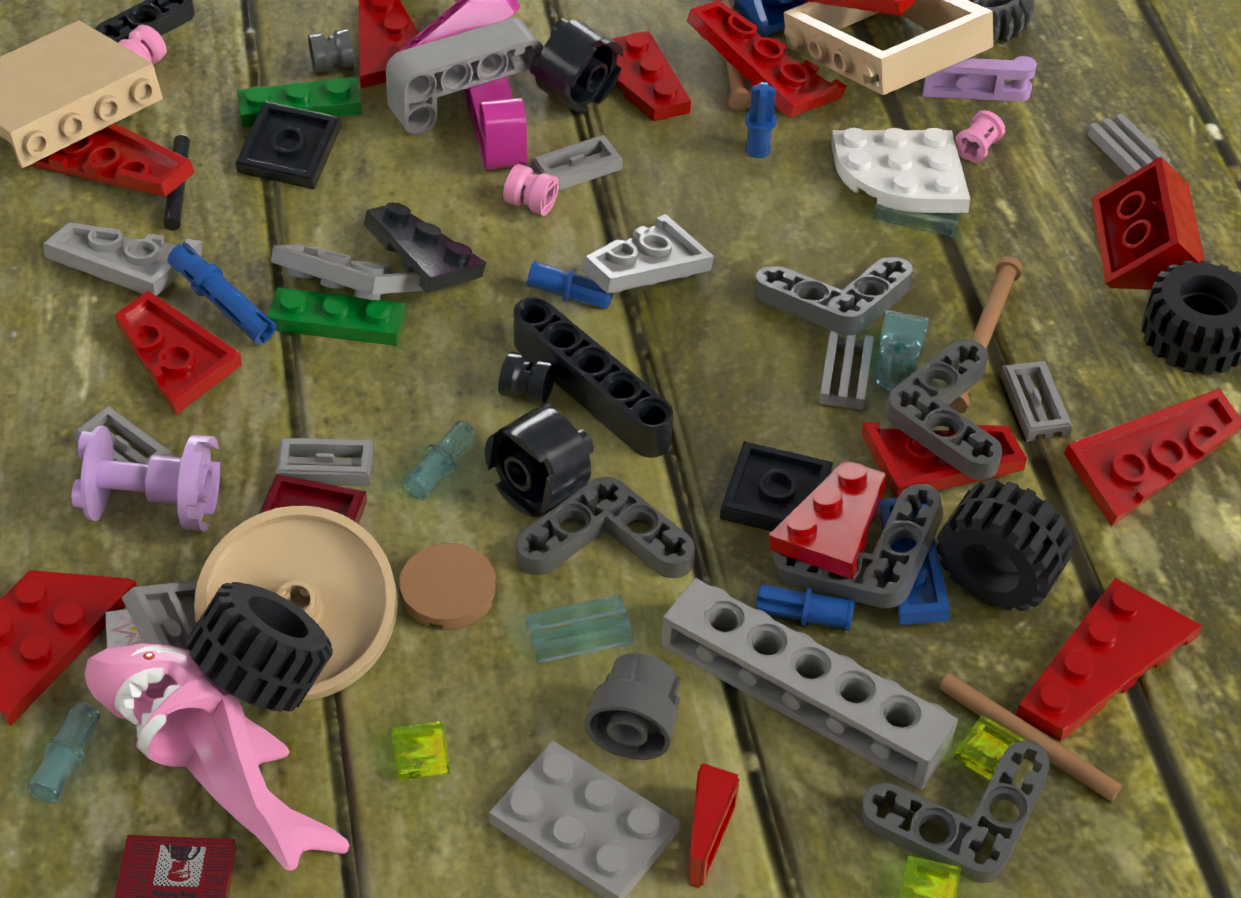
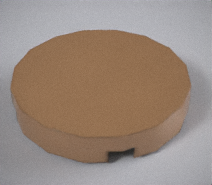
[399,543,496,630]

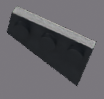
[363,202,487,293]

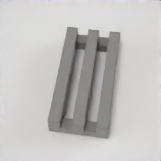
[1087,113,1170,175]
[532,135,623,191]
[819,330,874,410]
[1000,361,1072,442]
[73,406,172,464]
[276,438,374,486]

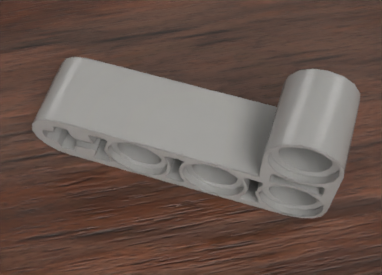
[386,18,543,135]

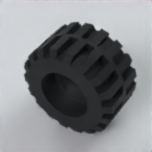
[1141,260,1241,375]
[936,480,1074,611]
[187,582,333,712]

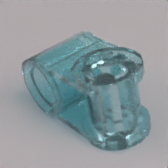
[875,309,930,391]

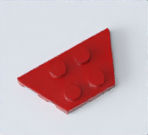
[0,570,137,726]

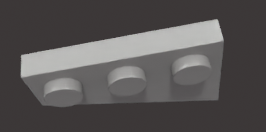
[583,214,714,294]
[43,222,202,296]
[271,244,423,300]

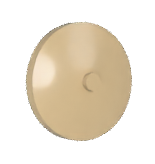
[194,506,397,702]

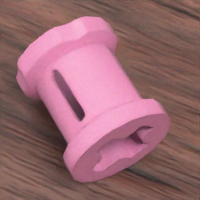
[955,110,1005,163]

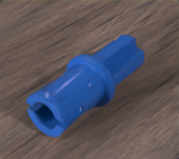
[744,82,777,158]
[526,260,613,309]
[755,585,855,631]

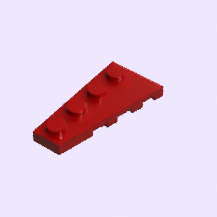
[686,0,847,118]
[30,123,195,197]
[1064,388,1241,527]
[1016,578,1202,742]

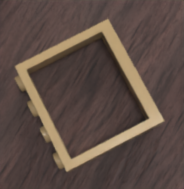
[784,0,993,95]

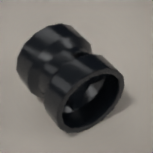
[498,351,556,406]

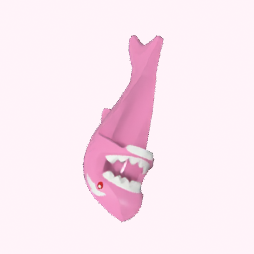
[85,643,350,871]

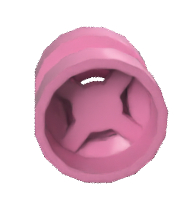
[118,25,167,64]
[503,164,559,216]

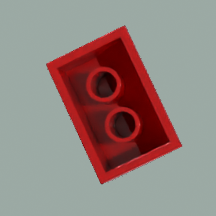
[1091,156,1205,290]

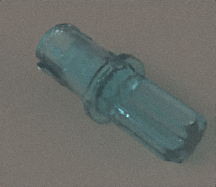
[402,420,477,500]
[27,702,100,803]

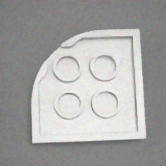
[831,128,970,213]

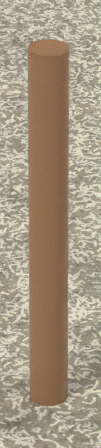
[939,673,1123,802]

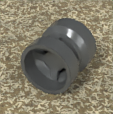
[308,29,355,74]

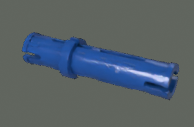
[167,242,277,345]

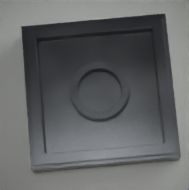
[235,101,342,189]
[720,441,833,531]

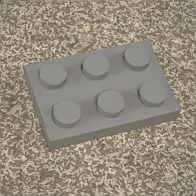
[489,741,680,898]

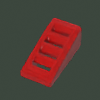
[688,763,740,889]

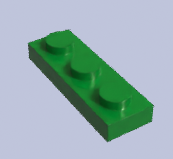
[237,77,362,128]
[267,287,406,346]

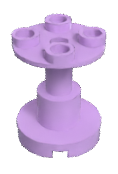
[71,426,220,532]

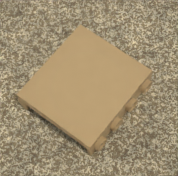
[0,20,163,168]

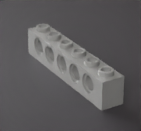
[661,578,958,790]

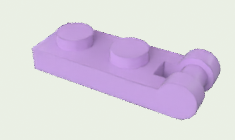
[921,56,1037,102]

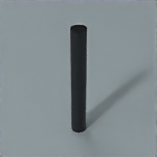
[164,135,190,231]

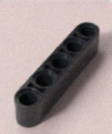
[513,297,673,458]

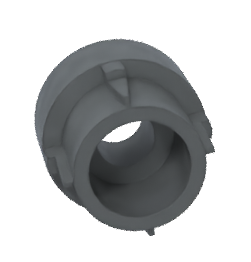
[584,652,681,760]

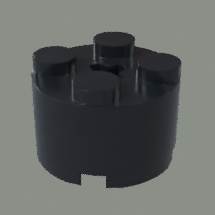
[529,18,623,114]
[485,403,594,515]

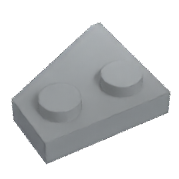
[122,581,198,651]

